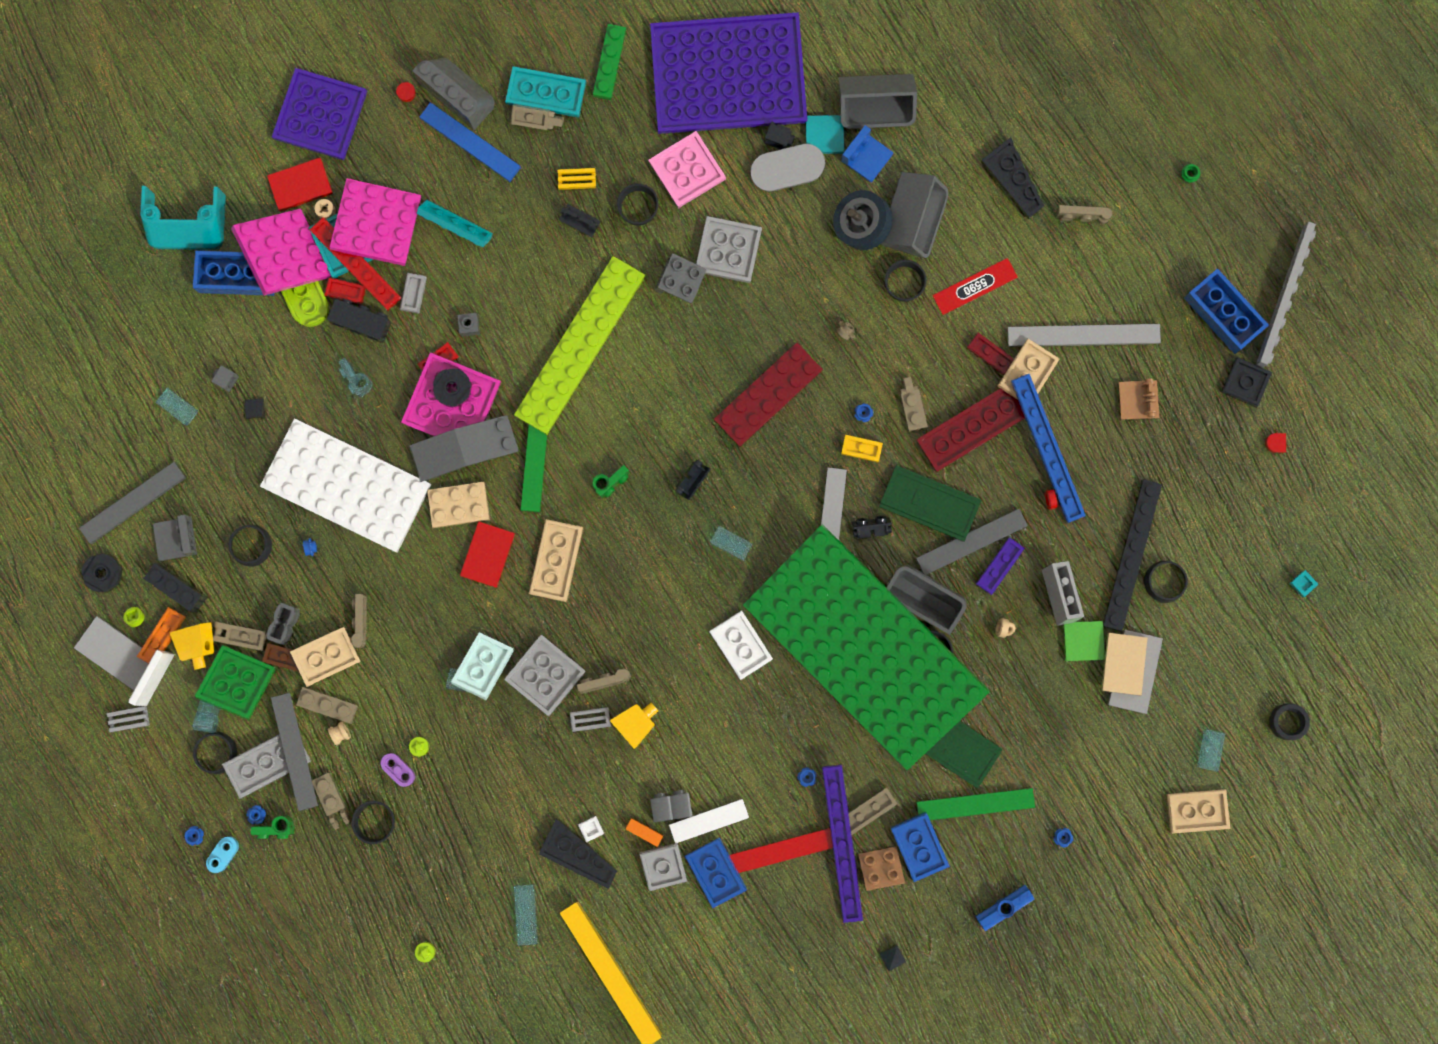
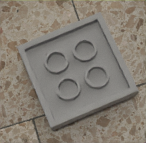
[696,216,762,283]
[504,635,586,716]

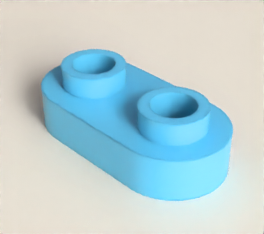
[206,836,239,873]

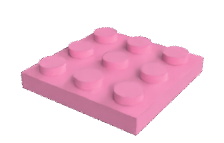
[648,131,726,208]

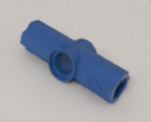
[975,885,1035,931]

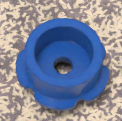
[855,403,873,422]
[303,538,317,556]
[797,767,817,787]
[246,805,266,825]
[184,826,204,846]
[1054,828,1073,847]

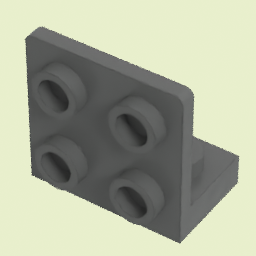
[654,253,706,303]
[153,515,197,561]

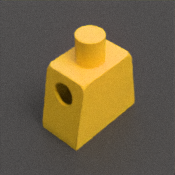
[170,622,214,670]
[610,703,658,749]

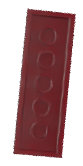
[714,343,823,447]
[916,388,1025,473]

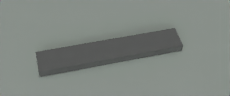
[79,462,186,544]
[916,509,1028,575]
[271,693,318,811]

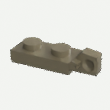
[511,104,564,130]
[900,377,928,432]

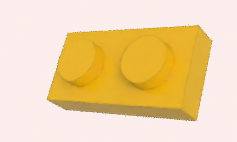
[841,435,883,462]

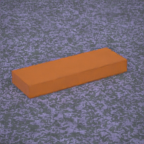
[137,607,186,664]

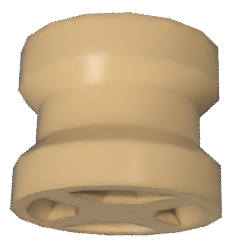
[314,199,336,219]
[328,721,351,745]

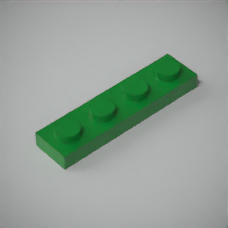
[593,24,627,100]

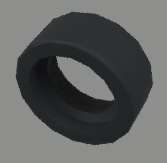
[1269,704,1310,740]

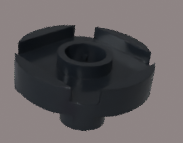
[433,368,472,407]
[82,554,123,592]

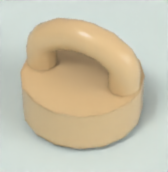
[995,618,1016,638]

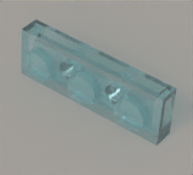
[514,884,538,946]

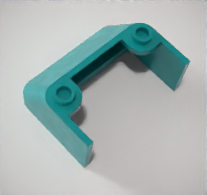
[140,186,226,250]

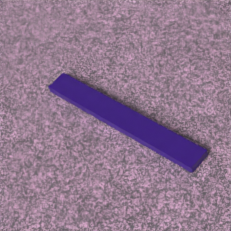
[822,764,863,923]

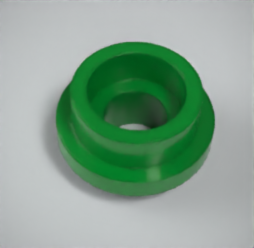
[1181,164,1200,183]

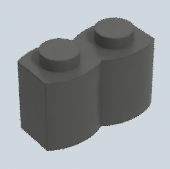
[267,603,300,645]
[650,790,692,822]

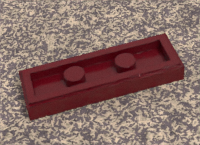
[966,332,1014,376]

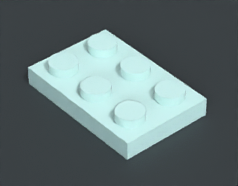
[451,632,514,700]

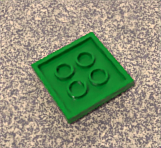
[195,645,276,720]

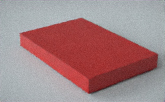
[267,158,333,212]
[460,521,515,588]

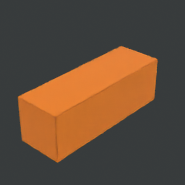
[626,818,664,847]

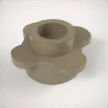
[837,321,855,340]

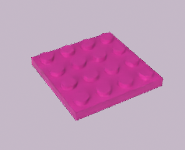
[330,178,421,266]
[231,209,331,296]
[401,353,501,436]

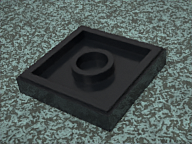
[1221,357,1272,408]

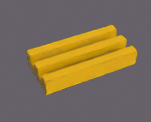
[558,168,596,190]

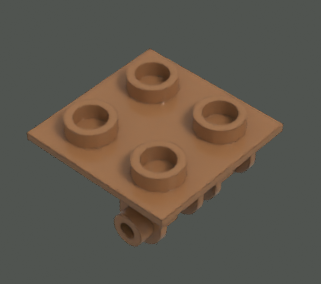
[1119,379,1159,420]
[858,846,905,891]

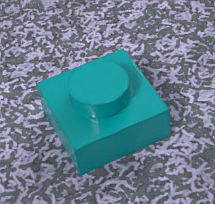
[1289,570,1318,598]

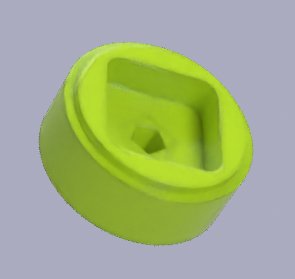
[123,607,145,627]
[409,737,429,757]
[415,942,436,963]

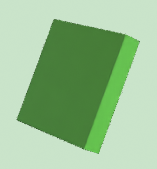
[1063,621,1105,661]

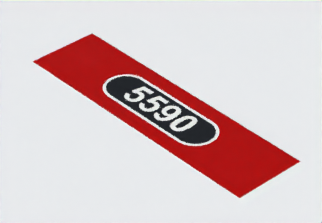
[932,258,1018,315]

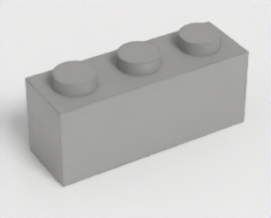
[1042,561,1084,625]

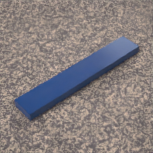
[420,102,521,182]

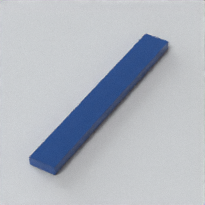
[1011,373,1086,523]

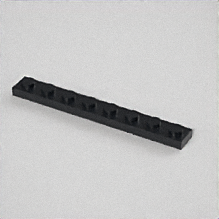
[1103,479,1162,632]

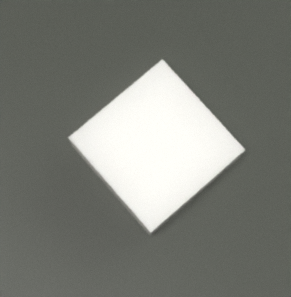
[578,816,604,842]

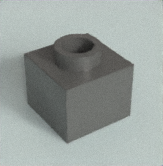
[458,313,480,337]
[211,365,239,392]

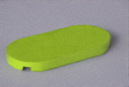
[281,281,329,327]

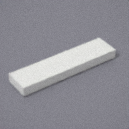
[669,799,749,843]

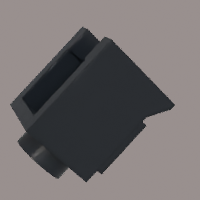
[765,121,795,150]

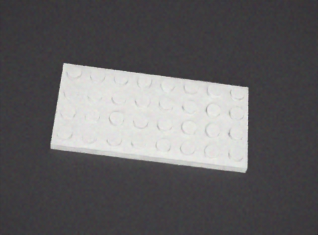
[260,418,431,553]

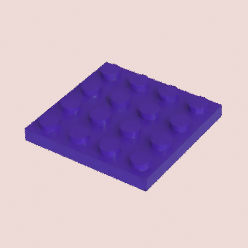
[272,68,368,160]

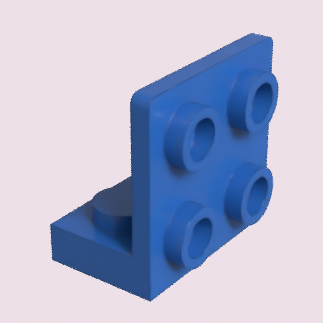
[841,125,893,182]

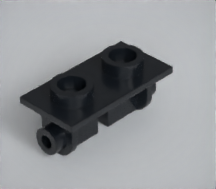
[559,204,601,237]
[675,459,711,500]
[851,516,892,539]

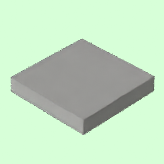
[640,843,687,891]

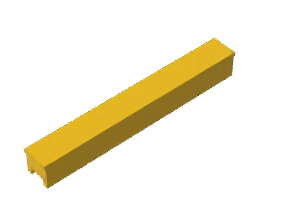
[560,901,662,1044]

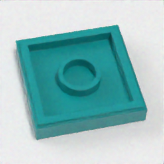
[806,115,844,154]

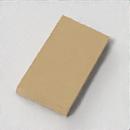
[529,519,583,602]

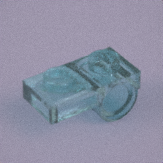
[338,358,372,397]
[192,700,220,733]

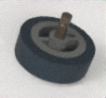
[833,190,892,250]

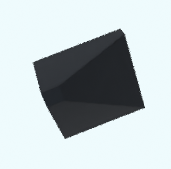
[245,398,265,419]
[879,944,906,971]

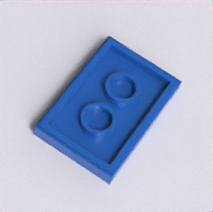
[890,812,950,882]
[685,837,747,908]

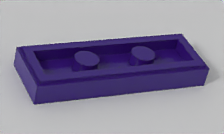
[976,537,1025,595]

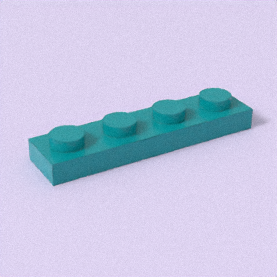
[417,200,493,247]

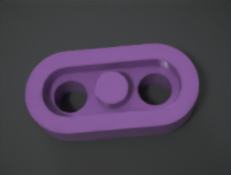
[381,753,415,787]

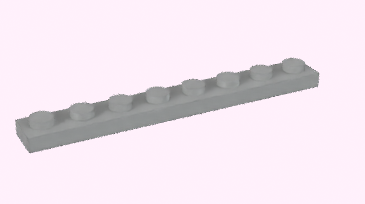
[1255,222,1316,368]

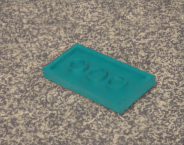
[505,66,586,118]

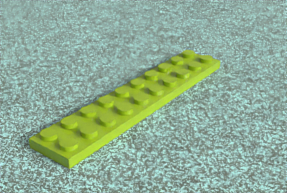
[514,256,646,435]

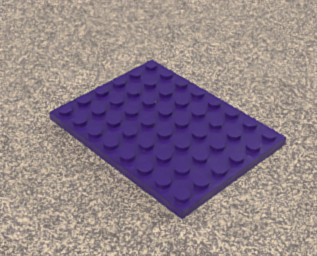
[650,12,807,134]

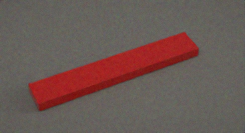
[309,217,401,311]
[729,828,833,873]

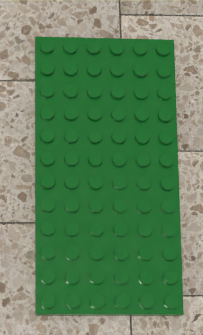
[743,524,990,770]

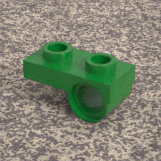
[593,465,630,498]
[251,815,295,839]

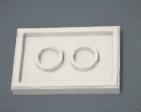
[709,611,773,680]
[129,650,174,706]

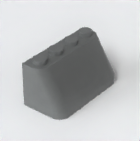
[412,58,495,130]
[838,74,917,129]
[881,172,948,258]
[886,565,967,635]

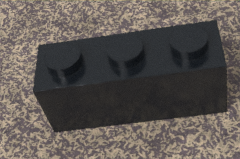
[327,298,391,343]
[143,563,208,613]

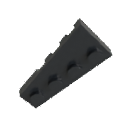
[981,137,1044,219]
[539,818,618,889]

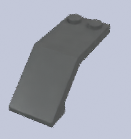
[409,415,519,482]

